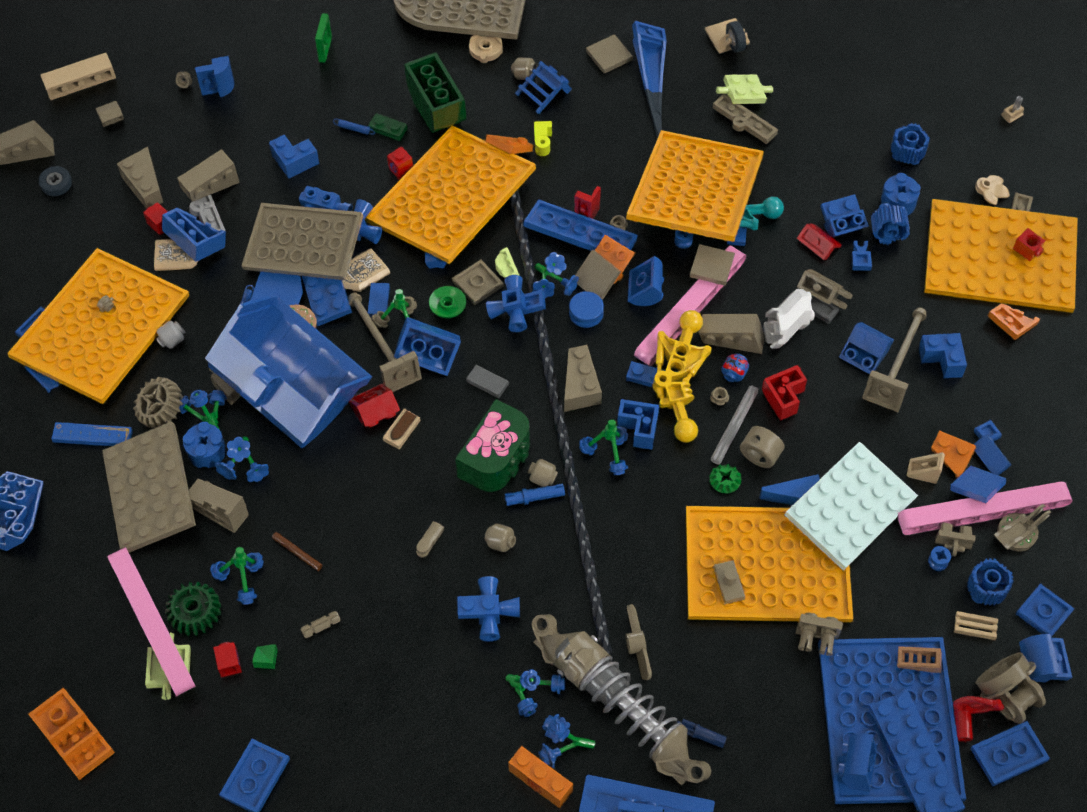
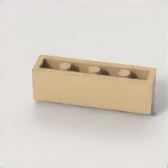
[41,53,116,100]

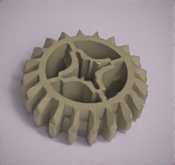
[133,377,183,428]

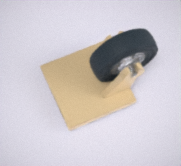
[705,18,750,54]

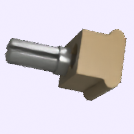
[1001,96,1024,123]

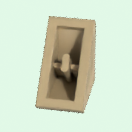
[907,452,945,484]

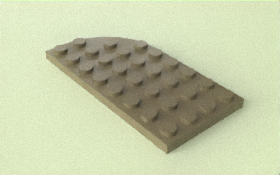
[393,0,526,39]

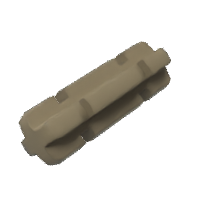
[301,611,340,638]

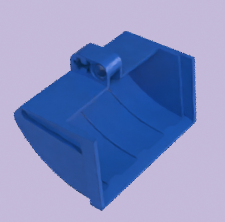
[205,294,372,448]

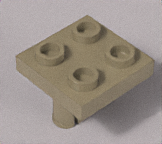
[796,613,843,656]

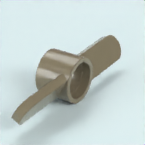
[626,604,652,680]

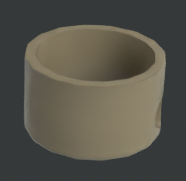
[740,426,784,468]

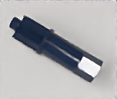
[677,719,727,748]

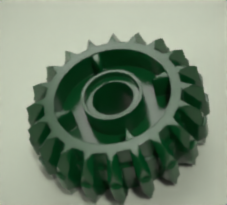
[165,581,221,636]

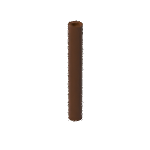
[272,532,323,571]

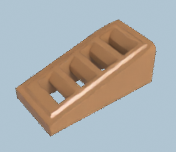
[897,646,942,673]

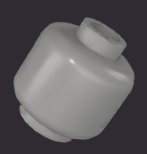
[156,321,185,349]

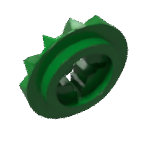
[710,464,741,493]

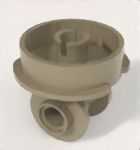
[976,652,1046,724]

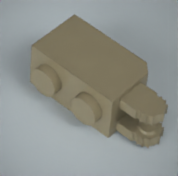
[797,269,853,309]

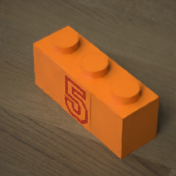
[508,746,573,808]

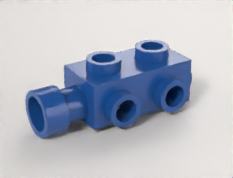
[299,186,353,211]

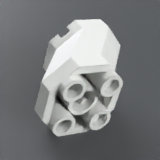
[763,289,814,349]

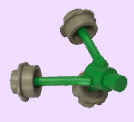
[372,289,417,328]

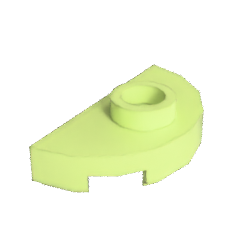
[495,247,519,278]

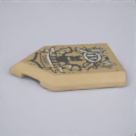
[154,239,198,271]
[342,248,390,292]

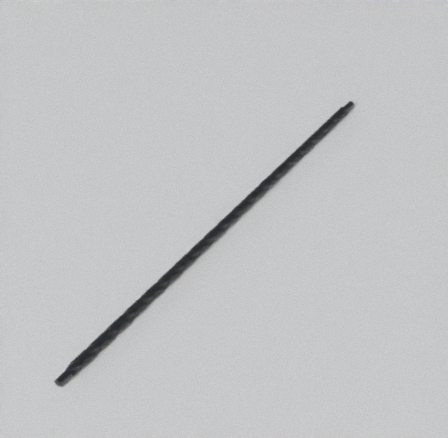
[510,189,612,655]

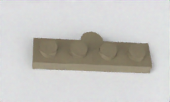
[712,94,778,144]

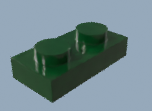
[368,113,407,141]

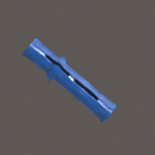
[505,483,565,506]

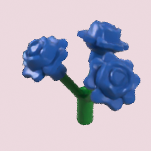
[538,714,595,769]

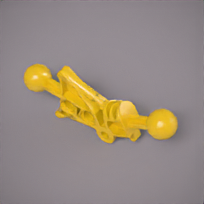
[652,310,711,443]

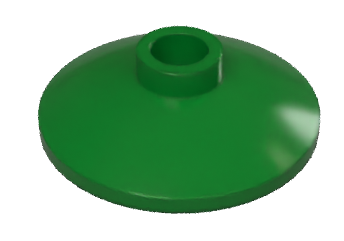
[429,286,466,318]

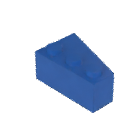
[162,208,226,262]

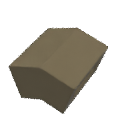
[95,101,124,127]

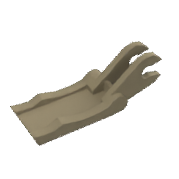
[994,504,1051,550]

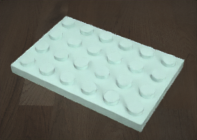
[784,442,918,571]

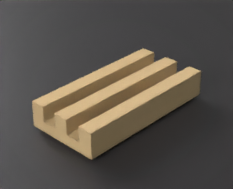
[954,611,998,640]

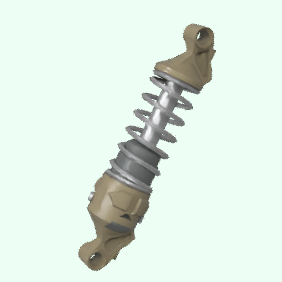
[532,614,711,785]

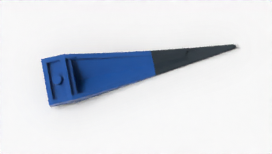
[632,21,667,139]

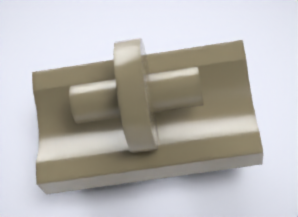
[935,522,975,557]

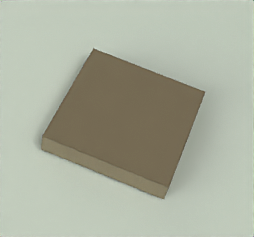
[586,34,633,74]
[690,244,735,286]
[575,250,621,300]
[452,260,504,306]

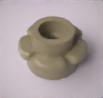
[175,72,192,88]
[610,215,628,230]
[97,295,114,312]
[710,387,729,405]

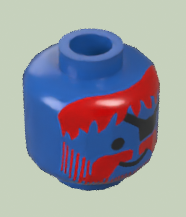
[721,354,749,382]

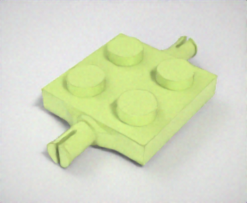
[716,74,773,104]
[145,633,191,700]

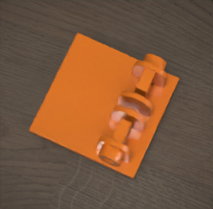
[595,235,635,284]

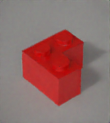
[762,365,807,420]

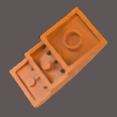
[29,688,115,780]

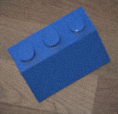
[394,317,461,376]

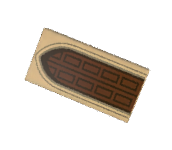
[383,409,420,449]

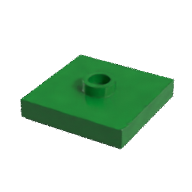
[315,13,332,63]

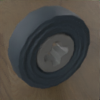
[39,166,72,196]

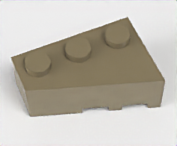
[0,120,55,165]
[117,147,163,209]
[177,149,240,202]
[699,314,765,354]
[564,345,602,412]
[189,479,249,533]

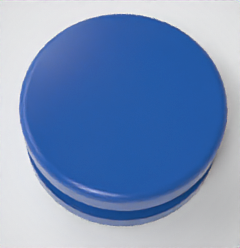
[569,291,604,328]

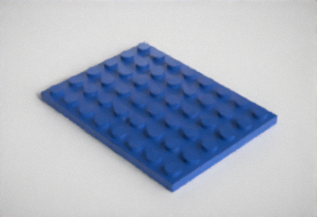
[818,637,966,804]

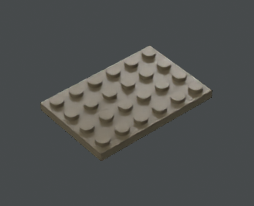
[242,203,364,280]
[102,421,196,553]

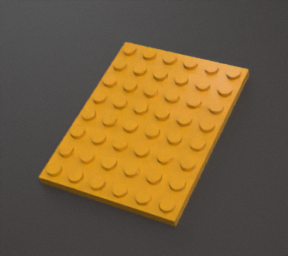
[365,126,536,264]
[626,130,764,242]
[924,199,1077,313]
[8,248,189,404]
[686,506,853,622]

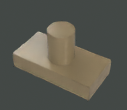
[713,560,745,604]

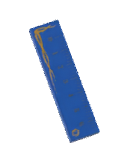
[52,422,133,446]

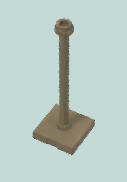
[348,293,422,392]
[862,308,927,412]

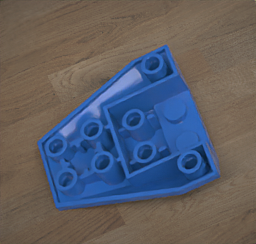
[0,471,44,551]

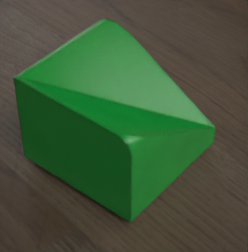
[252,644,278,669]

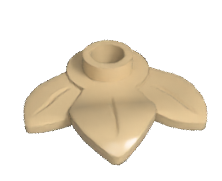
[975,175,1010,205]

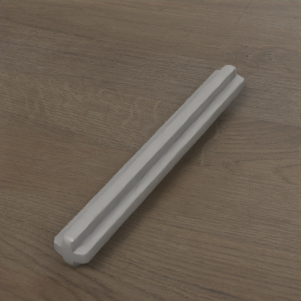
[711,385,758,464]

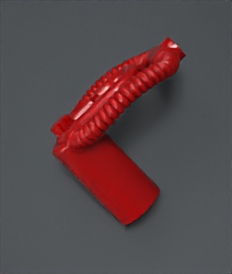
[953,696,1004,742]

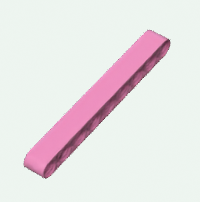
[634,245,746,366]
[897,482,1072,535]
[107,547,195,696]

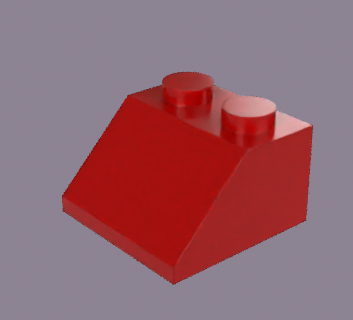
[349,384,400,427]

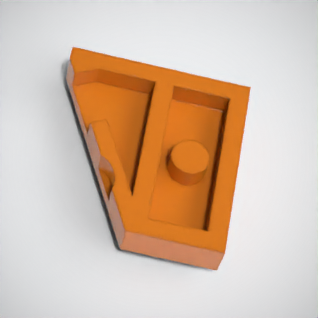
[485,135,534,154]
[988,303,1040,340]
[931,431,976,478]

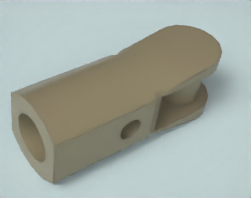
[417,521,444,557]

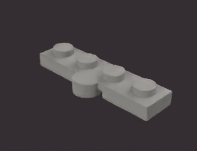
[189,194,225,231]

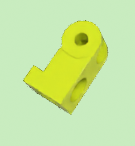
[534,121,552,156]

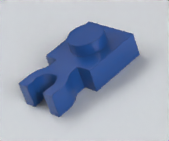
[851,241,872,271]

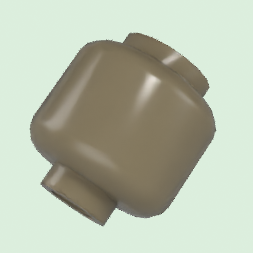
[511,57,538,80]
[527,459,558,487]
[485,524,516,552]

